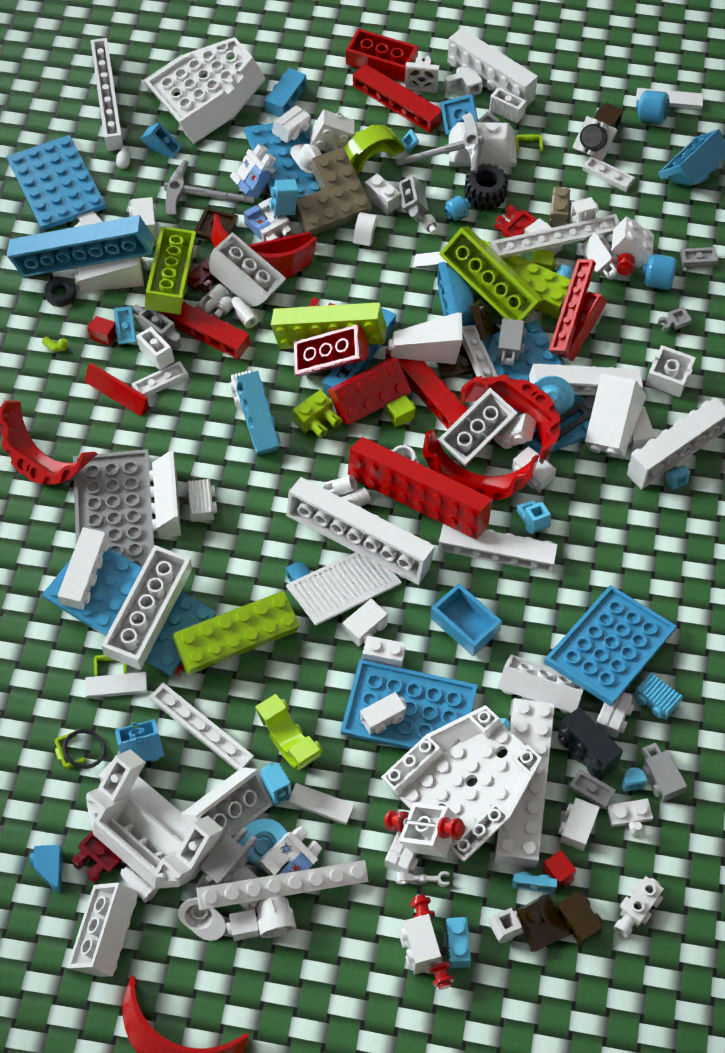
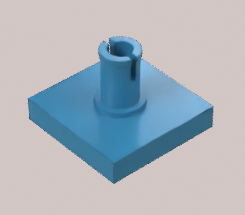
[440,94,478,136]

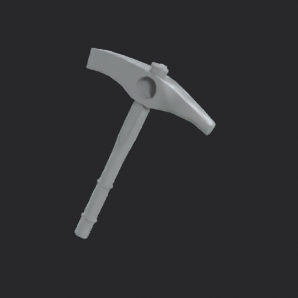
[396,112,485,174]
[164,160,255,215]

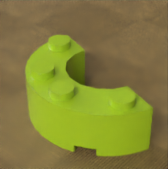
[344,125,405,174]
[255,694,323,770]

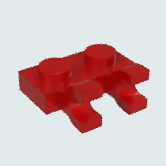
[494,205,536,238]

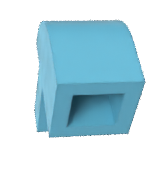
[517,500,551,534]

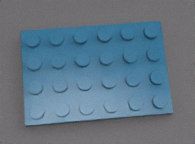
[244,123,323,199]
[6,135,106,231]
[544,585,677,707]
[341,659,477,750]

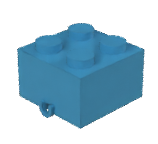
[115,719,164,762]

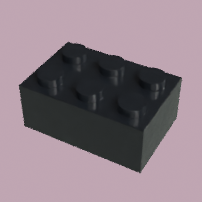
[557,707,623,781]

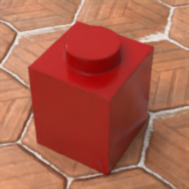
[87,316,117,346]
[542,850,577,889]

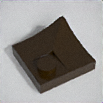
[470,299,500,341]
[516,894,572,952]

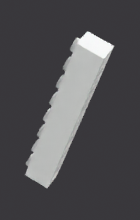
[91,38,123,151]

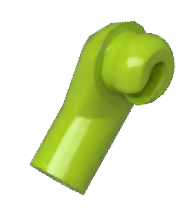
[42,336,68,352]

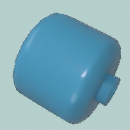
[636,90,670,124]
[641,254,677,290]

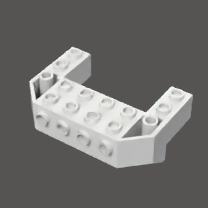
[86,749,224,889]

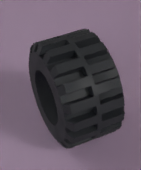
[464,164,508,210]

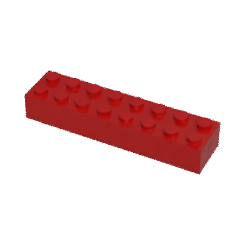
[347,437,493,540]

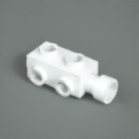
[613,876,664,938]

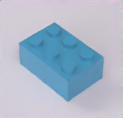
[430,583,502,656]

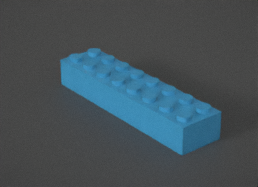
[7,215,154,277]

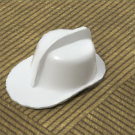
[290,144,322,174]
[178,897,226,941]

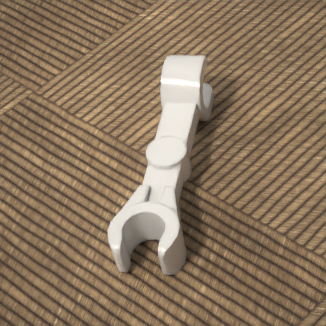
[396,871,450,887]

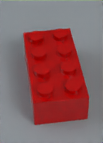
[346,28,418,82]
[327,358,412,424]

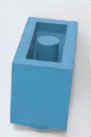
[140,122,182,159]
[30,845,63,893]

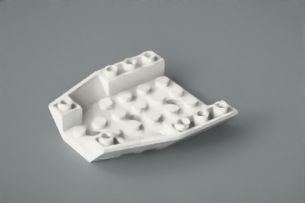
[141,37,266,144]
[381,705,542,862]

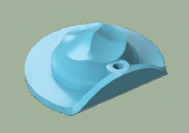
[534,376,574,416]
[239,819,287,873]

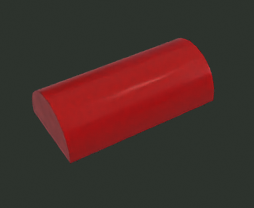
[294,324,369,377]

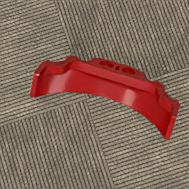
[211,214,317,279]
[461,375,560,464]
[0,400,98,484]
[422,430,540,501]
[122,975,250,1053]

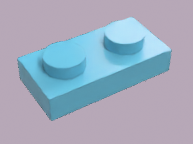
[114,306,137,345]
[512,871,557,894]

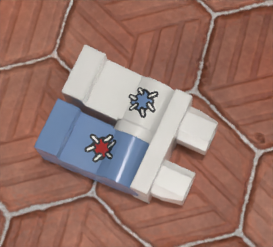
[230,144,276,199]
[243,198,293,242]
[257,826,322,876]

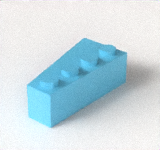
[235,371,281,456]

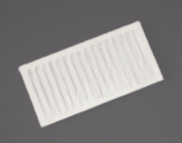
[286,551,402,626]

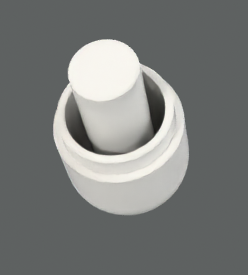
[116,146,130,169]
[421,214,438,235]
[214,296,233,319]

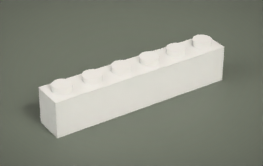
[529,364,643,396]
[438,524,558,573]

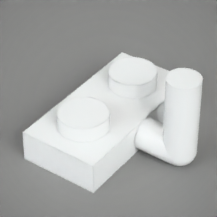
[606,798,653,837]

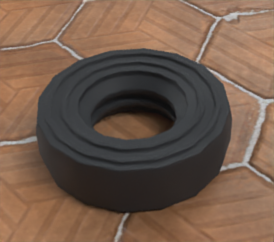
[44,277,76,307]

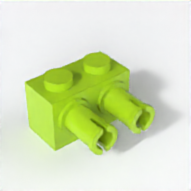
[292,389,342,438]

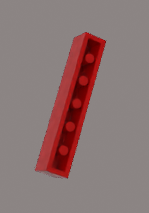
[353,64,442,133]
[159,300,250,360]
[385,348,468,430]

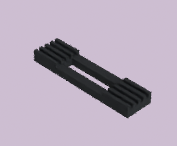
[534,395,595,444]

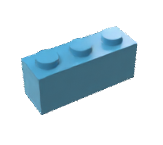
[264,68,307,117]

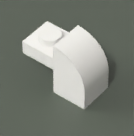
[444,67,483,95]
[353,212,379,246]
[488,908,524,943]

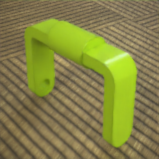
[515,134,543,152]
[94,654,127,676]
[55,733,86,769]

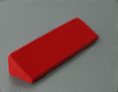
[248,232,312,254]
[558,291,607,361]
[85,363,149,416]

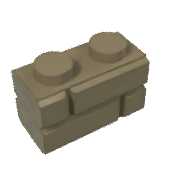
[549,187,571,227]

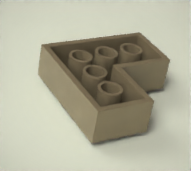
[295,147,372,236]

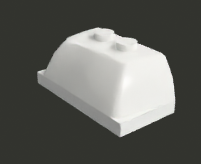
[448,122,517,167]
[209,232,286,307]
[438,388,517,466]

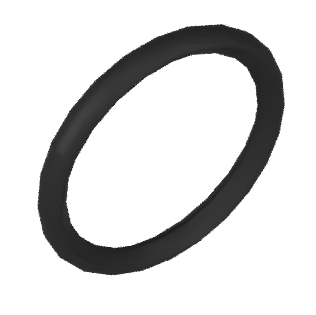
[62,729,106,769]

